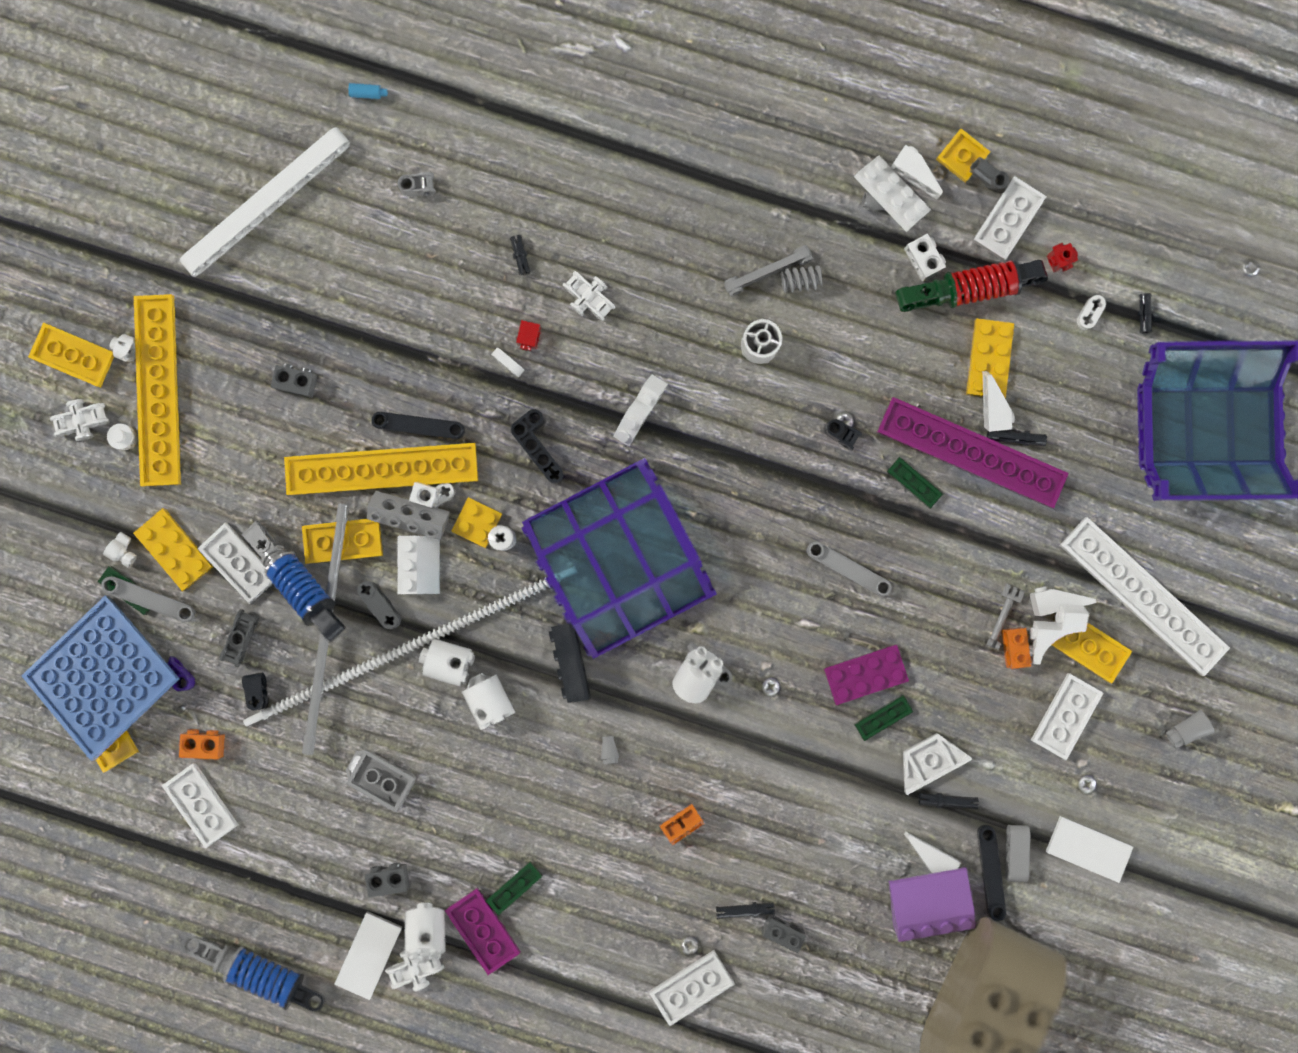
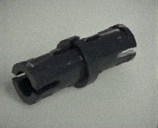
[510,235,531,275]
[1137,293,1154,333]

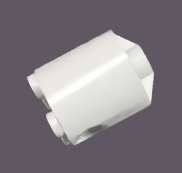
[741,319,782,364]
[419,639,475,686]
[673,647,723,703]
[462,673,515,730]
[405,903,445,961]

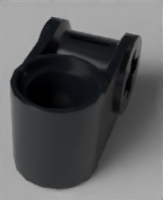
[824,419,862,451]
[242,672,269,711]

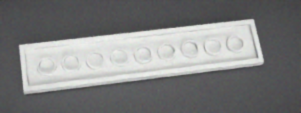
[1060,517,1230,676]

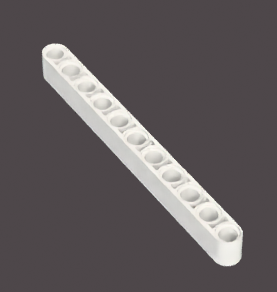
[180,127,350,276]

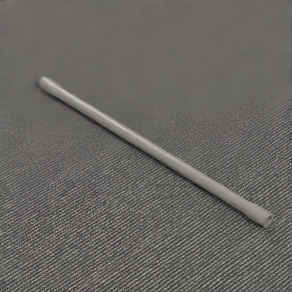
[302,503,350,755]

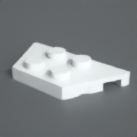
[903,733,972,795]

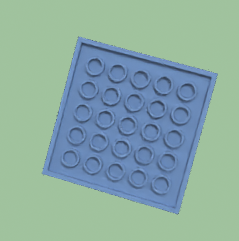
[22,595,180,761]

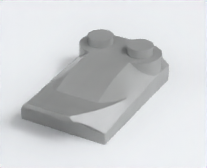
[345,749,417,812]

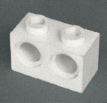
[904,233,946,282]

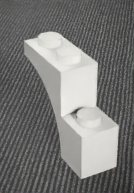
[613,374,668,446]
[1029,605,1089,664]

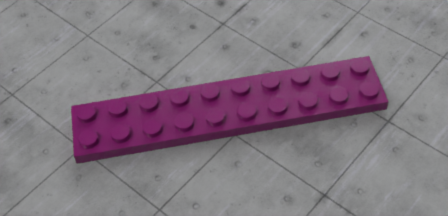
[877,397,1069,509]

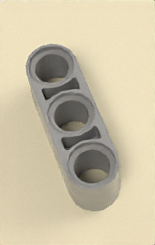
[1005,825,1030,882]

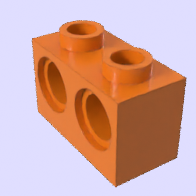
[1001,627,1032,669]
[179,729,225,760]
[660,804,704,846]

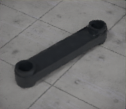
[371,412,465,439]
[977,825,1006,921]

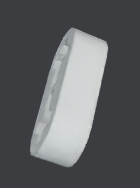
[1077,295,1106,330]
[491,347,525,378]
[422,483,455,508]

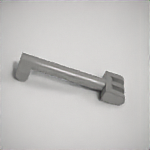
[986,583,1025,650]

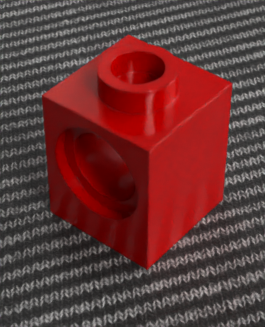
[516,320,541,351]

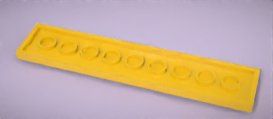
[133,294,181,487]
[284,443,479,496]

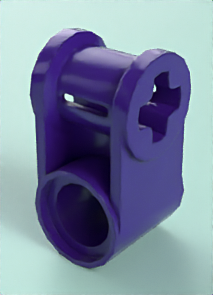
[167,656,195,692]

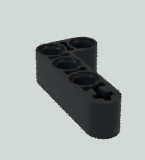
[511,409,565,485]

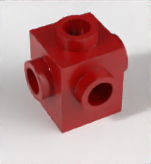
[1046,243,1078,273]

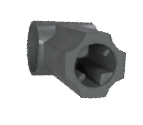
[970,157,1009,189]

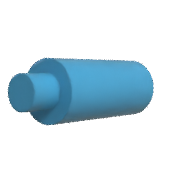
[348,83,388,99]

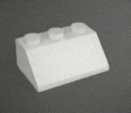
[398,536,440,594]

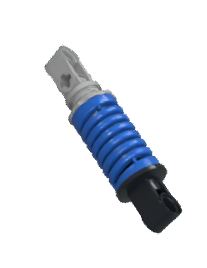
[242,521,346,642]
[181,936,326,1012]

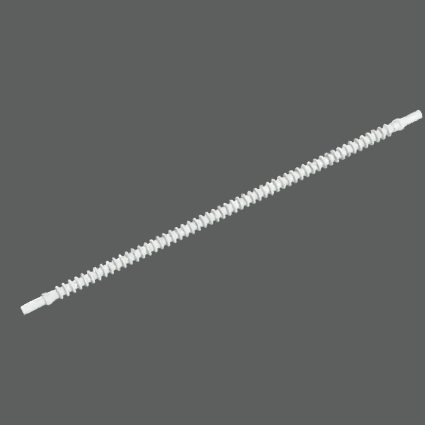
[243,566,578,727]

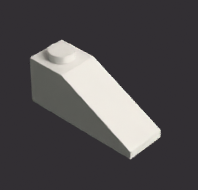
[891,145,943,200]
[982,371,1015,432]
[1029,586,1096,616]
[904,831,961,873]

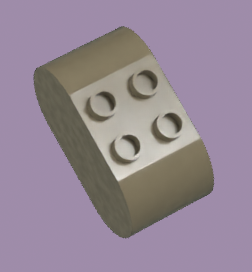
[920,917,1067,1053]

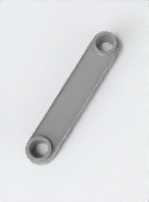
[724,245,813,297]
[806,542,892,596]
[101,577,196,622]

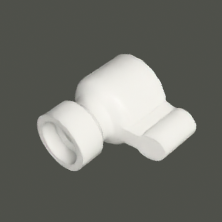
[103,532,137,568]

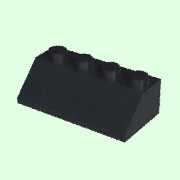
[549,623,591,703]

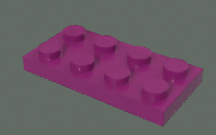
[823,644,909,705]
[445,887,521,975]

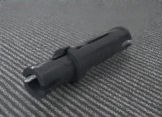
[987,430,1047,447]
[918,793,979,810]
[716,902,775,919]

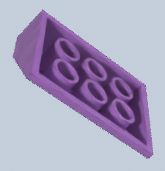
[889,867,976,942]

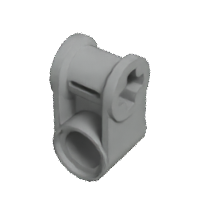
[398,172,436,197]

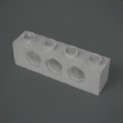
[367,491,449,540]

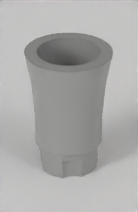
[1166,710,1215,749]

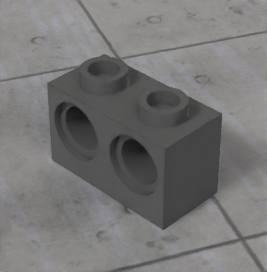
[270,363,318,398]
[365,862,410,898]
[761,915,806,954]

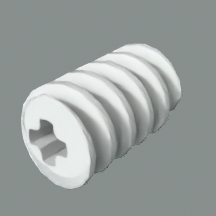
[488,526,516,551]

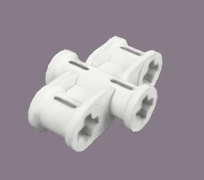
[562,271,615,322]
[50,399,109,441]
[385,950,444,991]

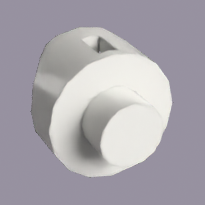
[110,334,136,362]
[107,424,138,450]

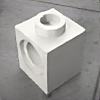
[409,482,441,508]

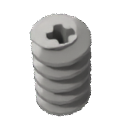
[781,265,822,293]

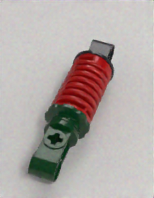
[895,259,1049,312]

